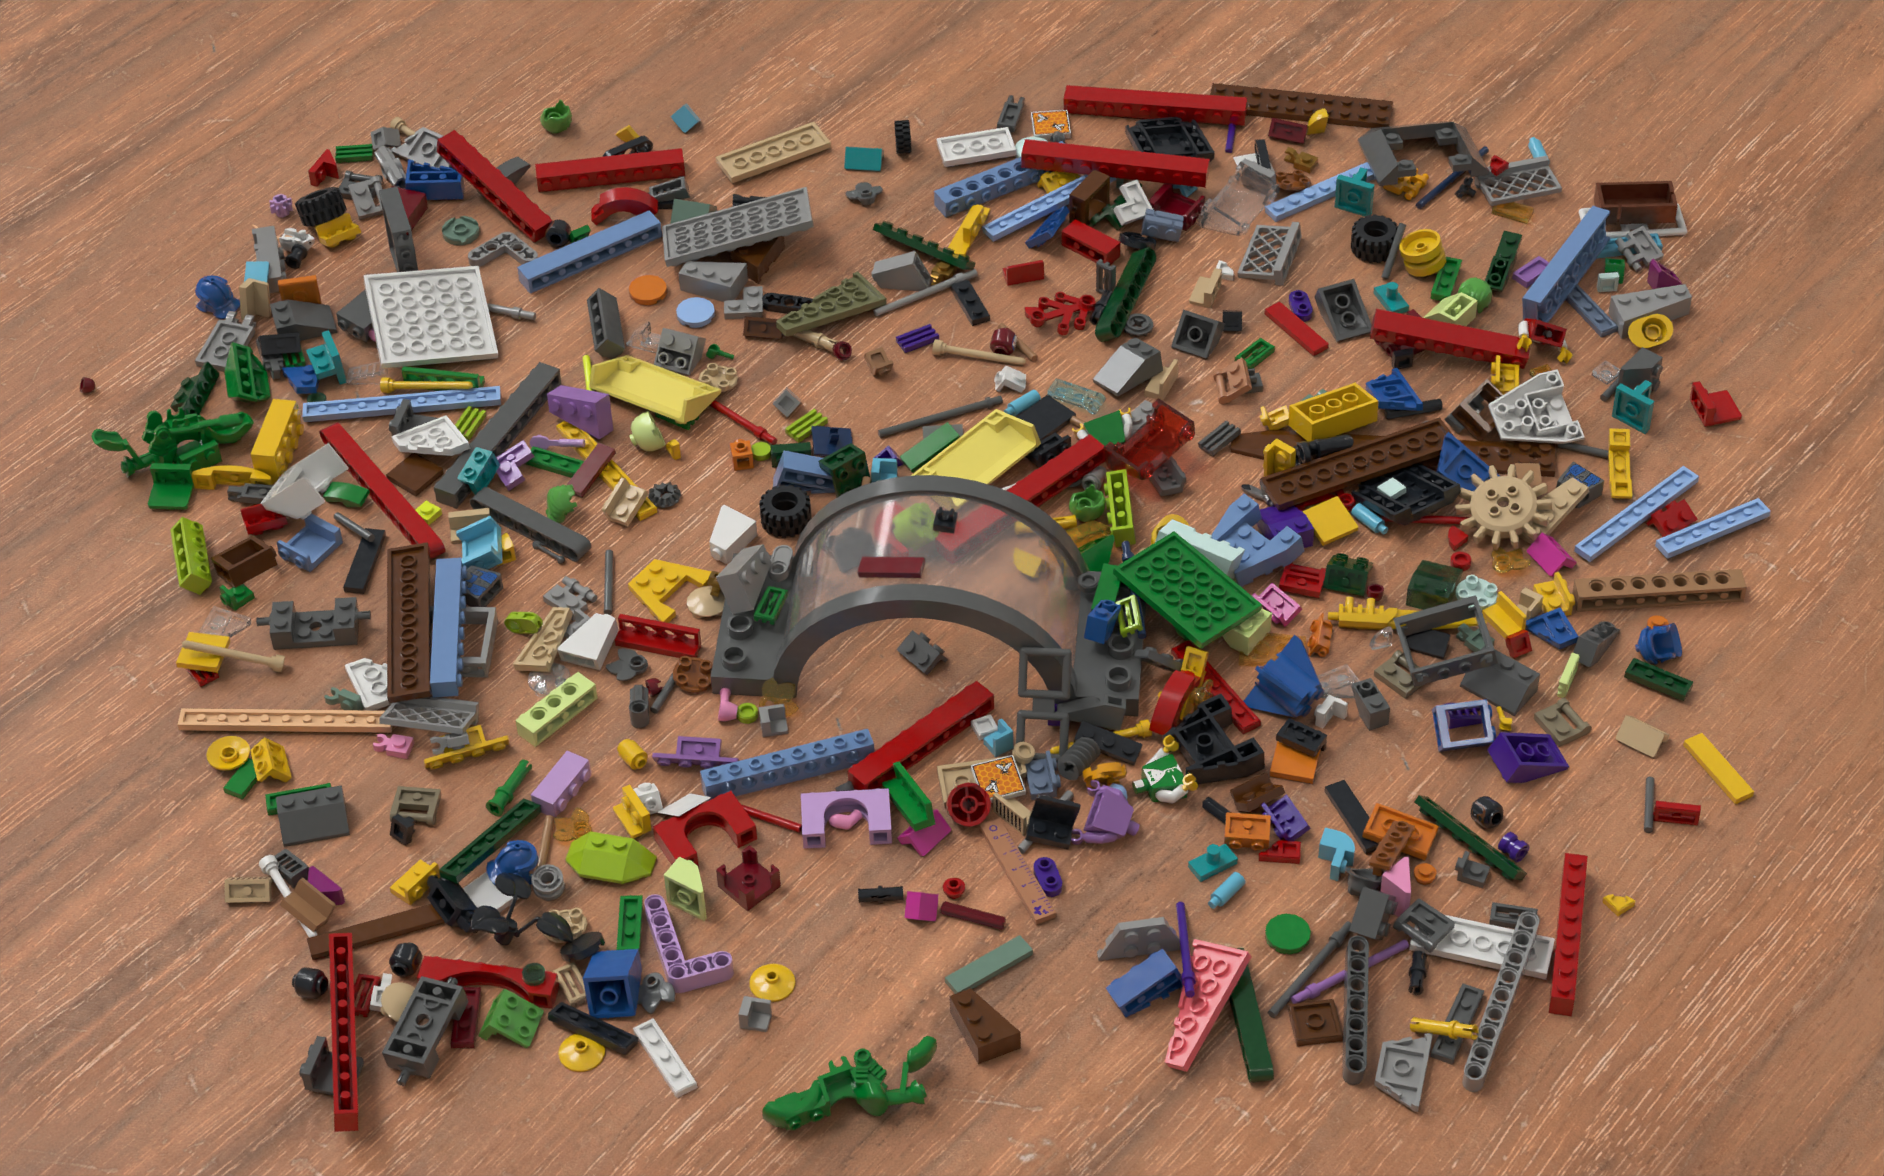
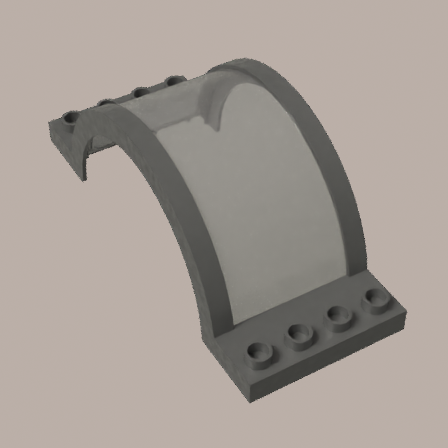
[711,475,1146,716]

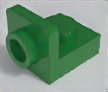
[1604,258,1625,284]
[219,584,255,611]

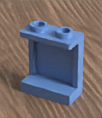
[277,513,343,572]

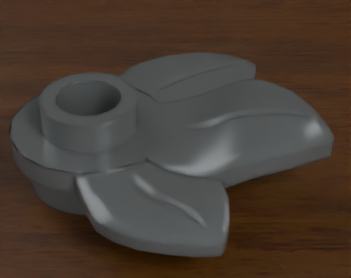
[845,182,883,205]
[606,649,648,681]
[637,972,675,1014]

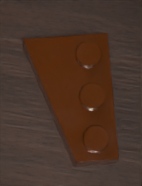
[730,236,785,284]
[949,988,1021,1064]

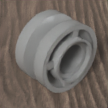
[532,865,565,901]

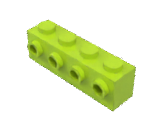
[1104,469,1136,547]
[170,517,212,595]

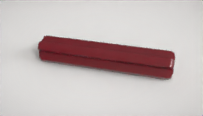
[941,901,1006,930]

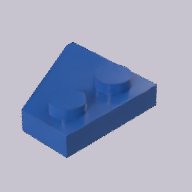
[283,365,320,394]

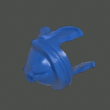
[195,275,240,319]
[1635,623,1682,665]
[486,840,539,885]

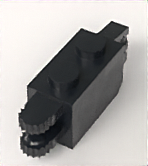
[427,875,478,933]

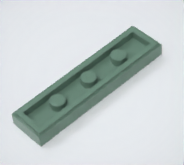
[945,935,1033,994]

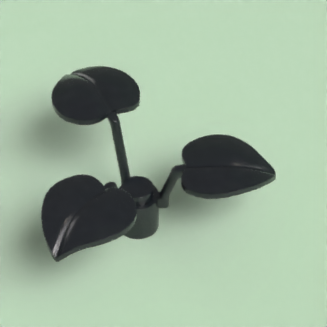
[471,872,573,945]

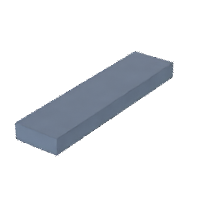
[1566,284,1618,337]

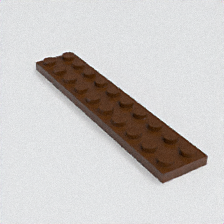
[1210,83,1393,128]
[1260,417,1454,511]
[387,542,432,703]

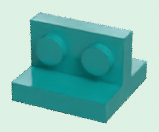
[1334,167,1374,216]
[306,330,347,385]
[1612,380,1655,434]

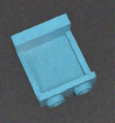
[456,516,503,570]

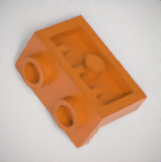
[1224,812,1271,851]

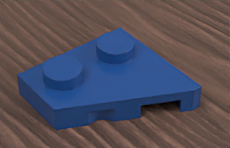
[1525,607,1579,649]

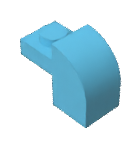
[1318,828,1355,881]

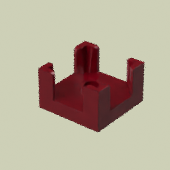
[716,845,781,912]

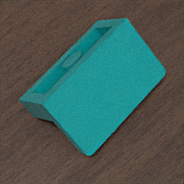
[844,147,884,171]

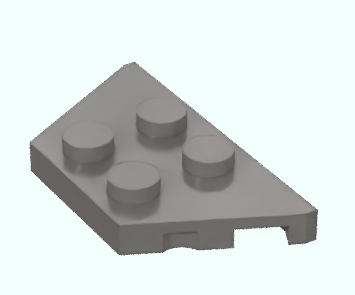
[391,127,450,168]
[1097,917,1181,961]
[1374,1033,1433,1112]

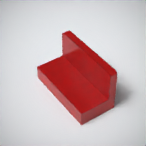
[1002,260,1044,286]

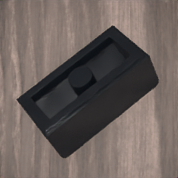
[1406,629,1450,659]

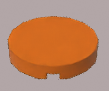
[629,275,667,305]

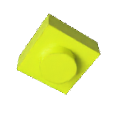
[415,500,442,525]

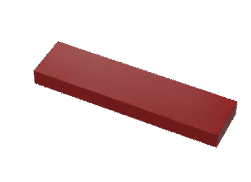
[1264,301,1329,356]

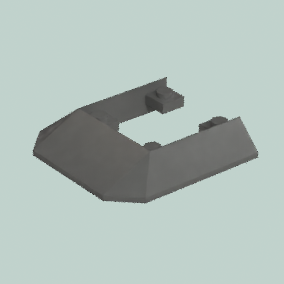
[1358,121,1490,186]

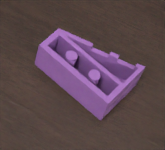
[547,385,613,439]

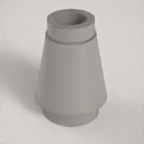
[1082,466,1107,490]

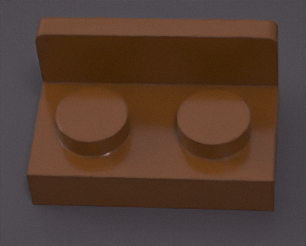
[1230,773,1285,812]

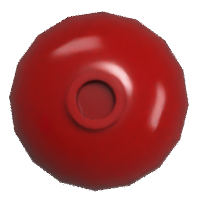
[946,782,991,827]

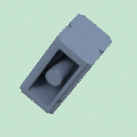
[1141,208,1183,242]

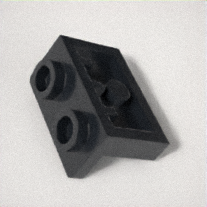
[1276,718,1327,757]

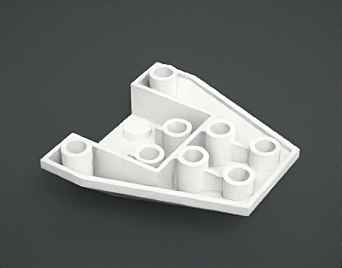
[1488,369,1585,444]

